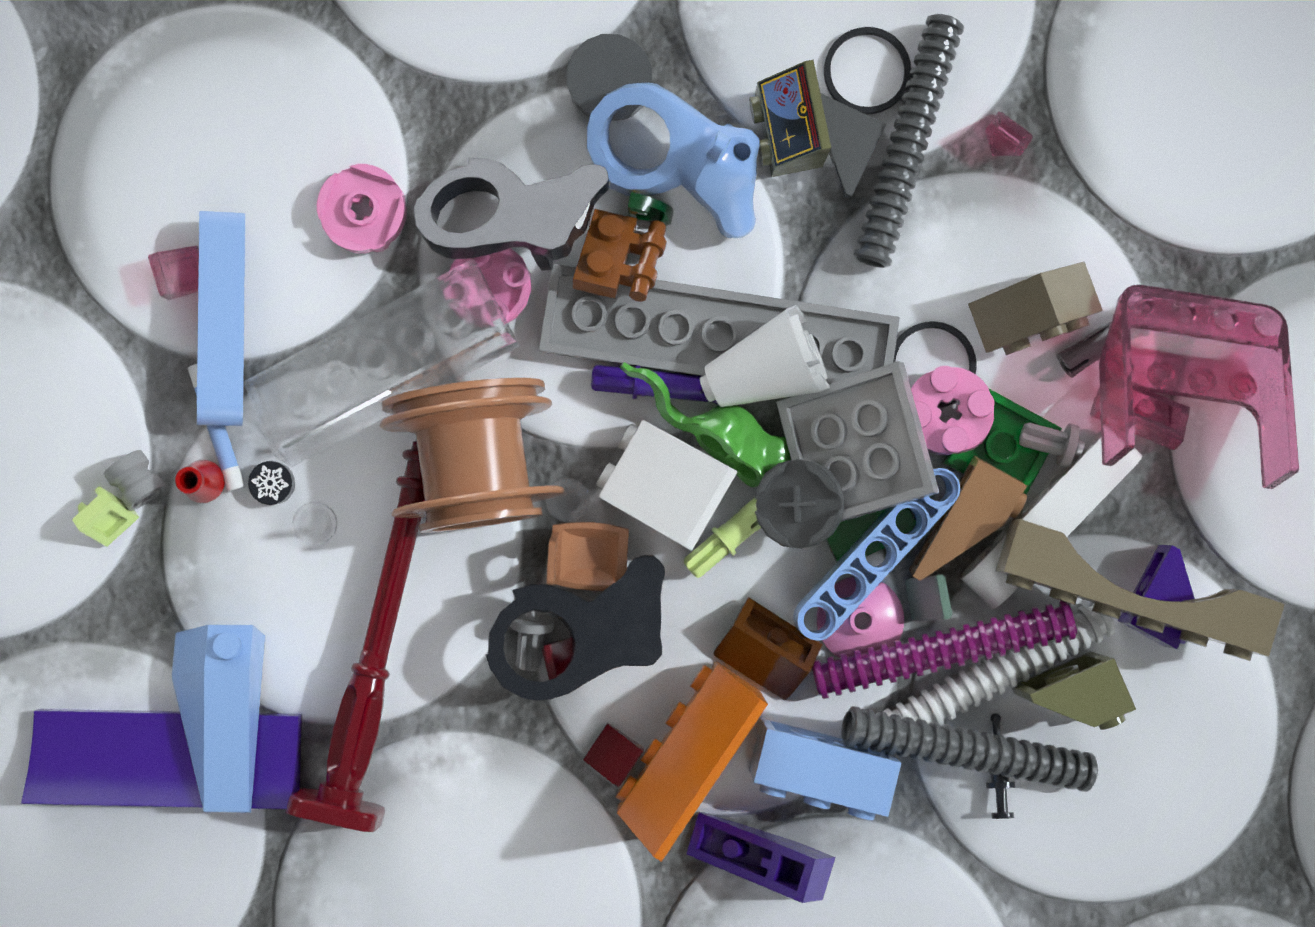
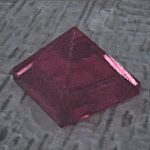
[985,111,1033,156]

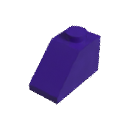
[1118,545,1195,649]

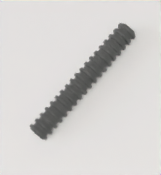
[853,14,965,268]
[841,706,1098,792]

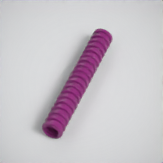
[812,601,1077,699]

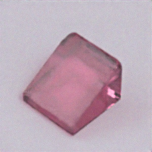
[148,245,199,300]

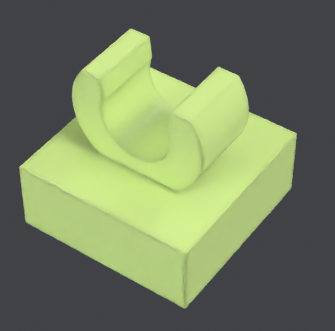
[72,486,139,547]

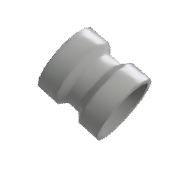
[104,450,167,511]

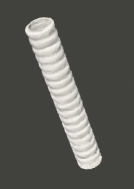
[883,602,1116,726]

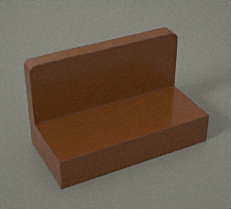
[713,597,823,700]

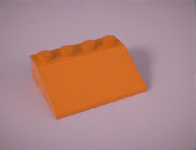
[615,661,768,862]

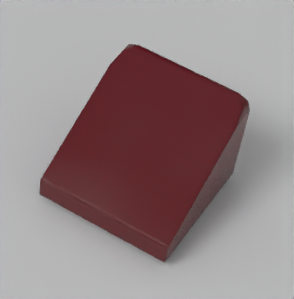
[542,637,573,680]
[583,722,644,788]

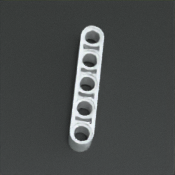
[960,424,1142,609]

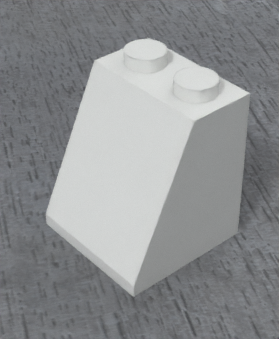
[596,420,737,551]

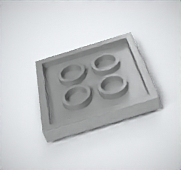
[776,361,939,522]

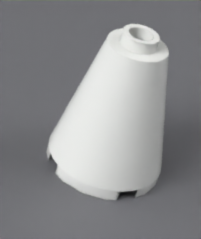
[700,305,830,407]

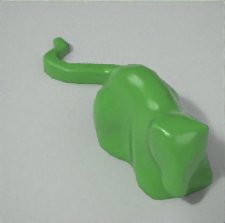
[619,362,791,488]

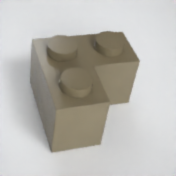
[968,261,1103,355]

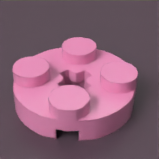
[317,164,407,254]
[911,366,994,455]

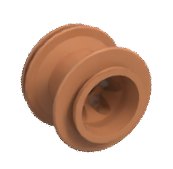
[379,378,564,533]

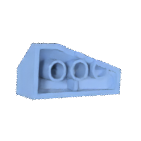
[172,625,265,813]

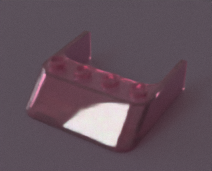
[1099,285,1299,489]

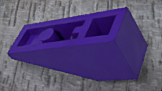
[686,812,836,903]

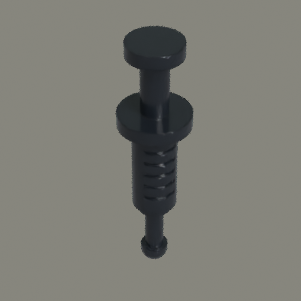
[986,713,1015,819]

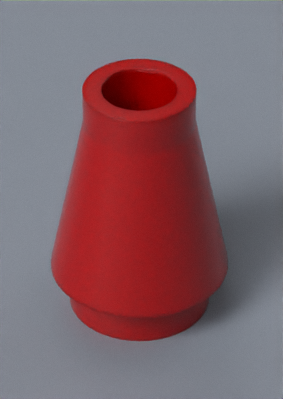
[175,460,225,503]

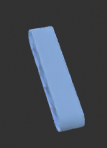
[197,211,245,426]
[793,468,960,641]

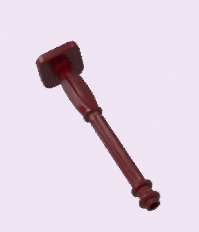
[286,441,425,832]

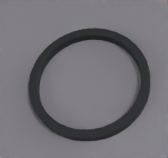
[824,27,911,115]
[893,321,977,408]

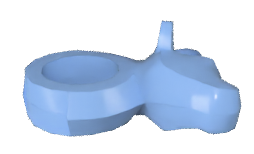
[587,82,760,238]

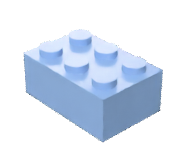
[749,718,901,820]

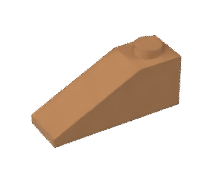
[909,456,1027,581]

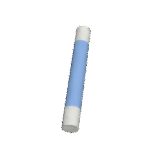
[187,364,245,492]

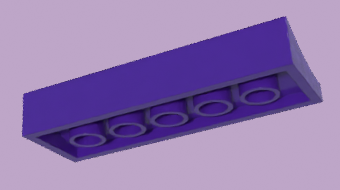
[21,709,302,809]

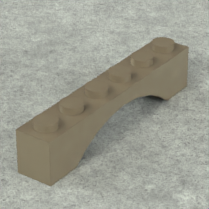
[995,519,1285,661]

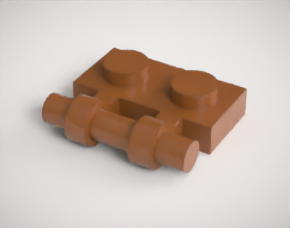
[572,209,667,302]

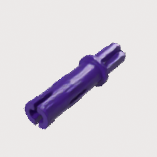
[591,365,718,404]

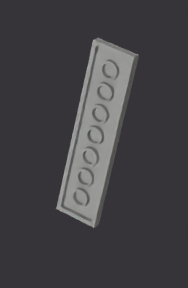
[539,264,900,384]

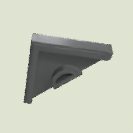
[820,93,887,199]

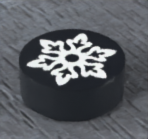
[248,461,295,505]

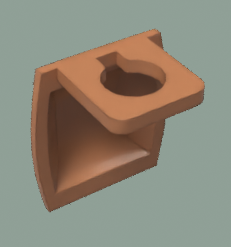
[546,522,629,591]

